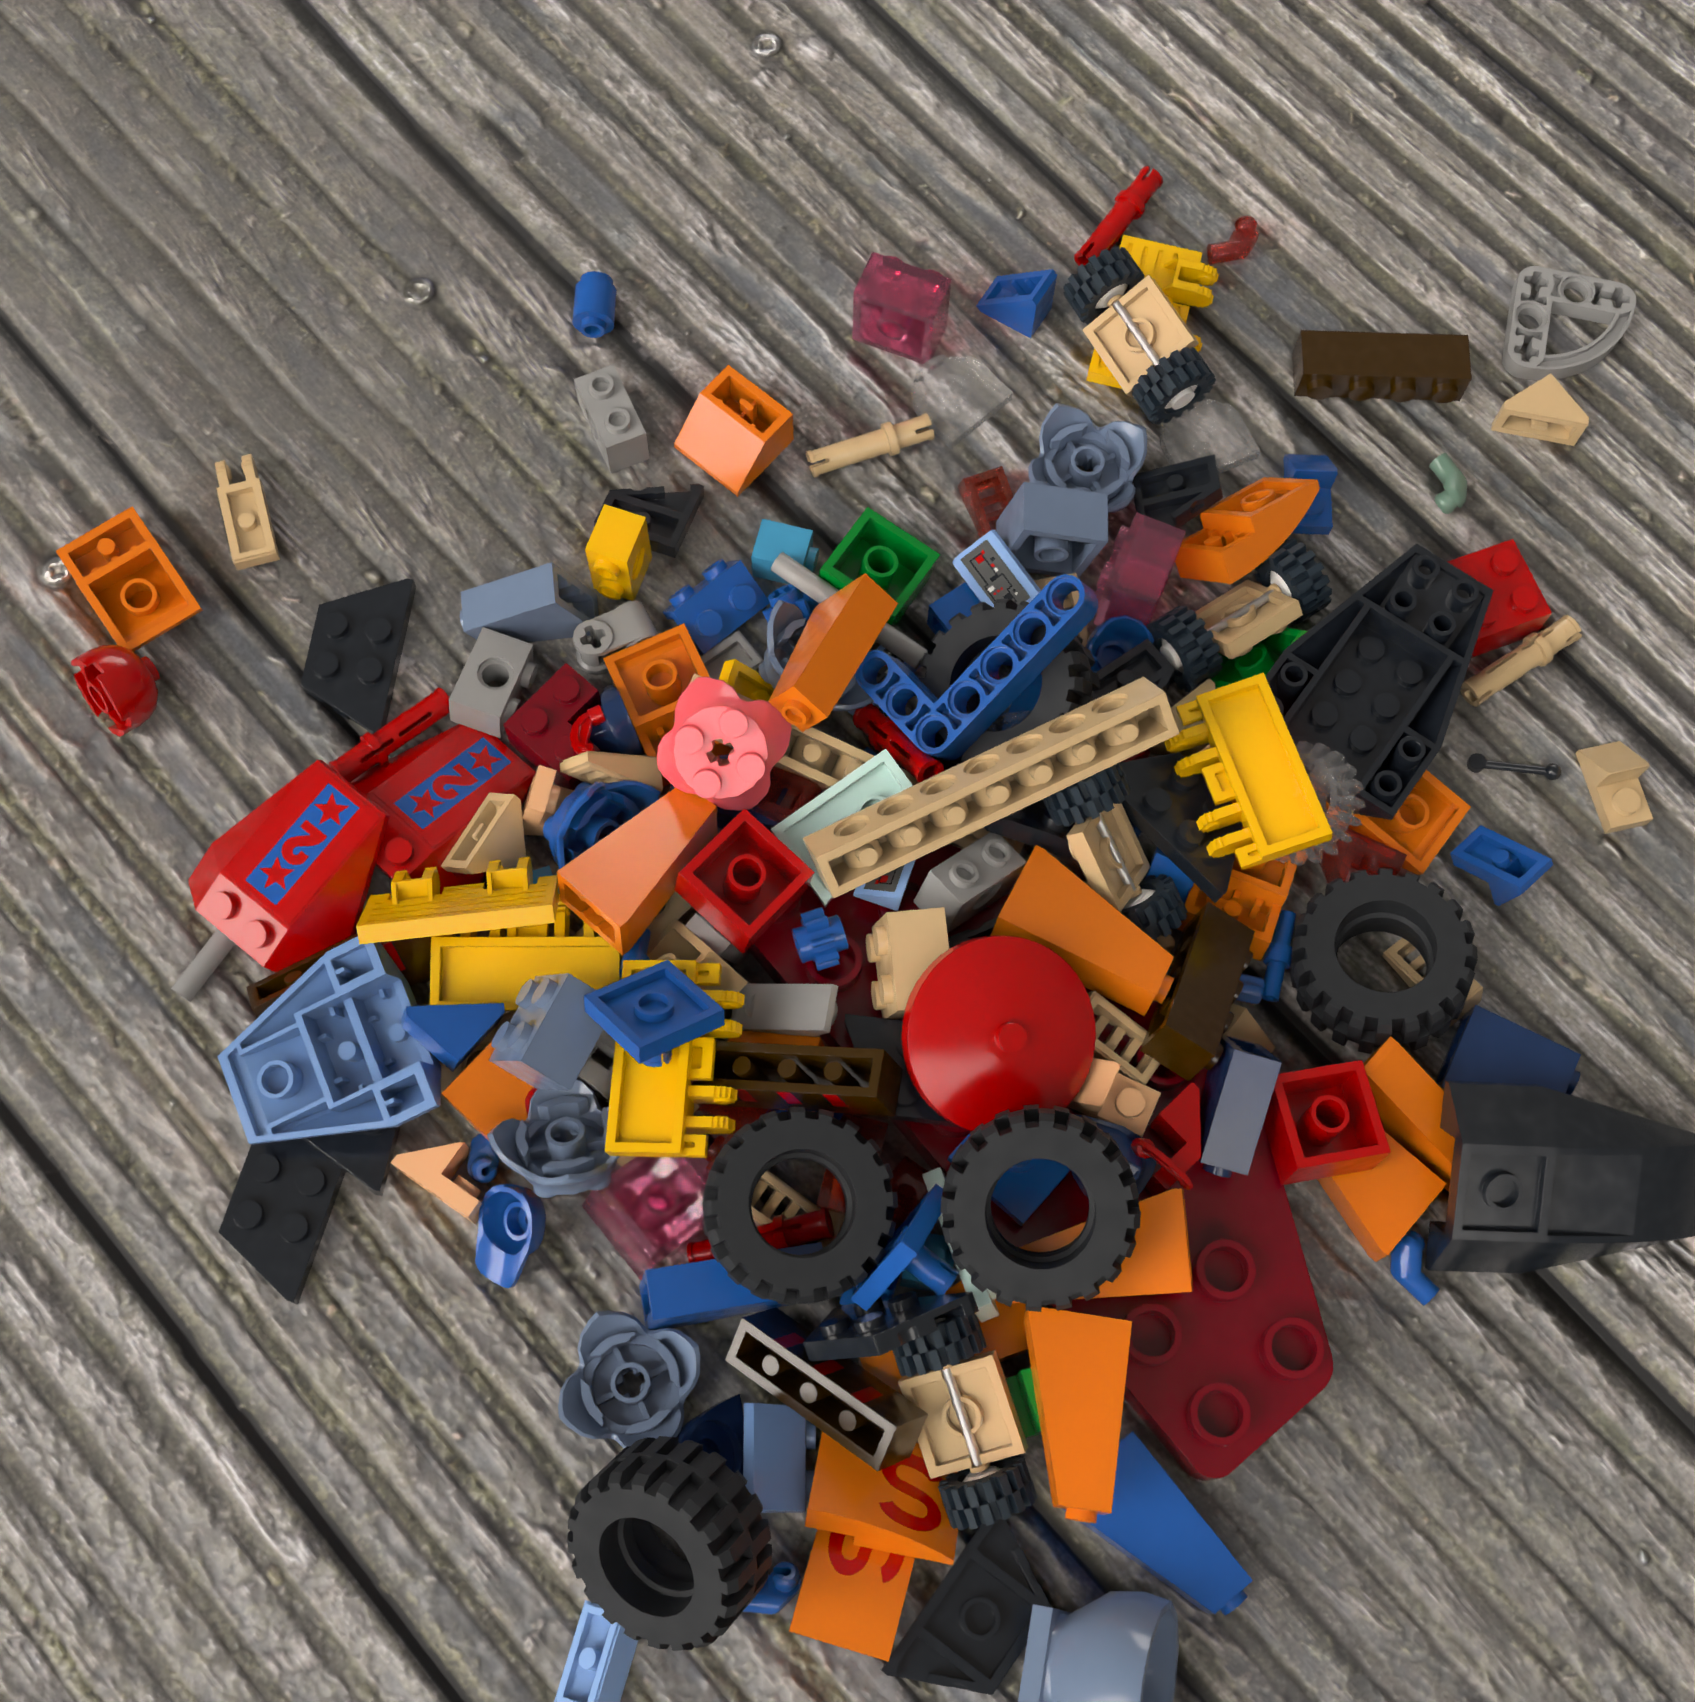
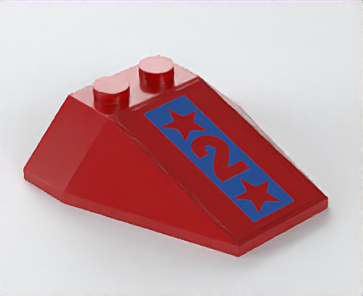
[350,724,536,894]
[188,760,390,972]

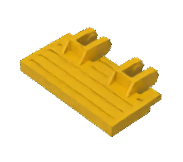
[1086,235,1219,389]
[1164,673,1333,870]
[356,857,559,944]
[430,894,622,1011]
[605,960,745,1158]

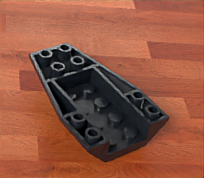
[1265,544,1494,820]
[1425,1080,1695,1273]

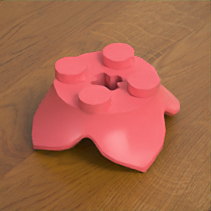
[657,677,792,811]

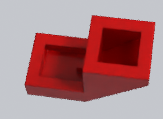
[1145,1082,1201,1196]

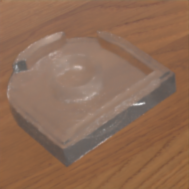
[911,355,1013,449]
[1160,396,1260,474]

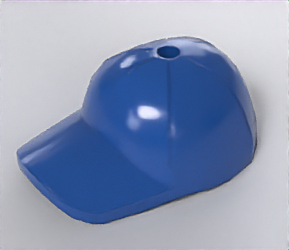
[475,1184,546,1288]

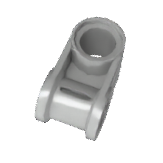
[573,600,658,675]

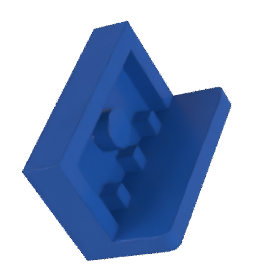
[662,559,770,655]

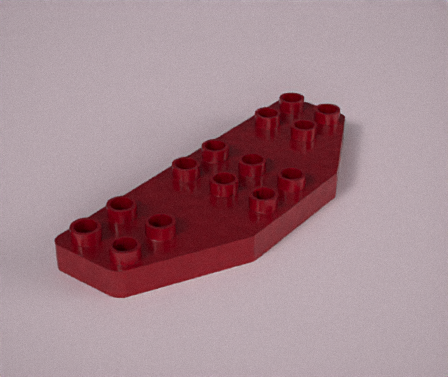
[748,844,1333,1481]

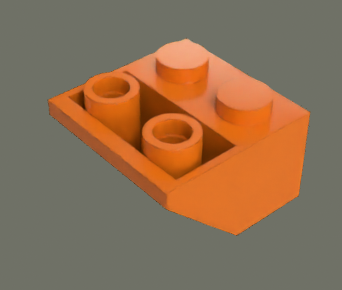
[674,365,794,497]

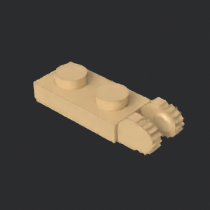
[215,454,280,571]

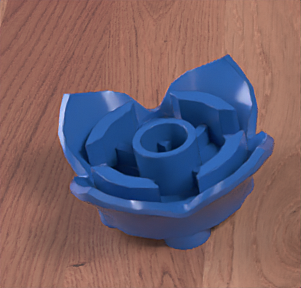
[543,780,661,869]

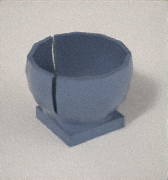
[1018,1591,1179,1702]

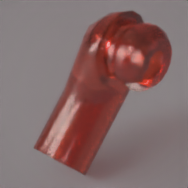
[1207,216,1259,265]

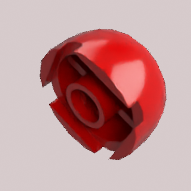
[71,645,160,737]

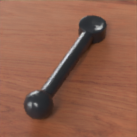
[1467,753,1562,781]

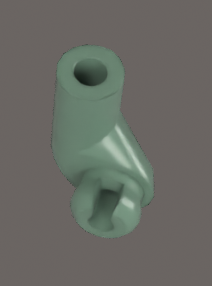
[1429,453,1468,514]

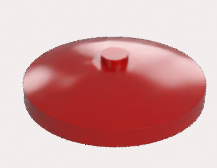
[902,935,1096,1131]

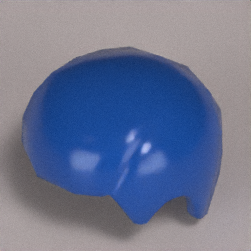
[1086,615,1154,673]

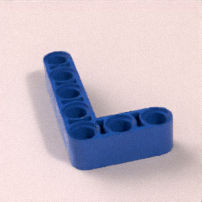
[855,574,1098,761]

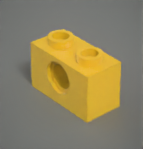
[585,504,652,601]

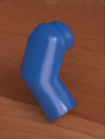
[467,1133,499,1183]
[1390,1230,1440,1306]
[743,1561,801,1615]

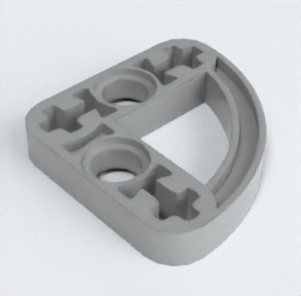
[1502,266,1636,380]

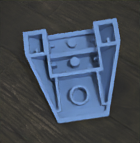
[217,936,441,1145]

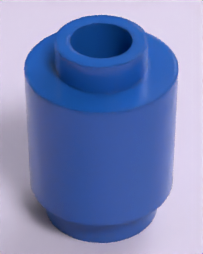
[572,271,617,338]

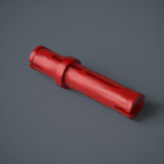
[1074,166,1163,266]
[329,687,450,782]
[853,703,944,783]
[687,1207,834,1263]

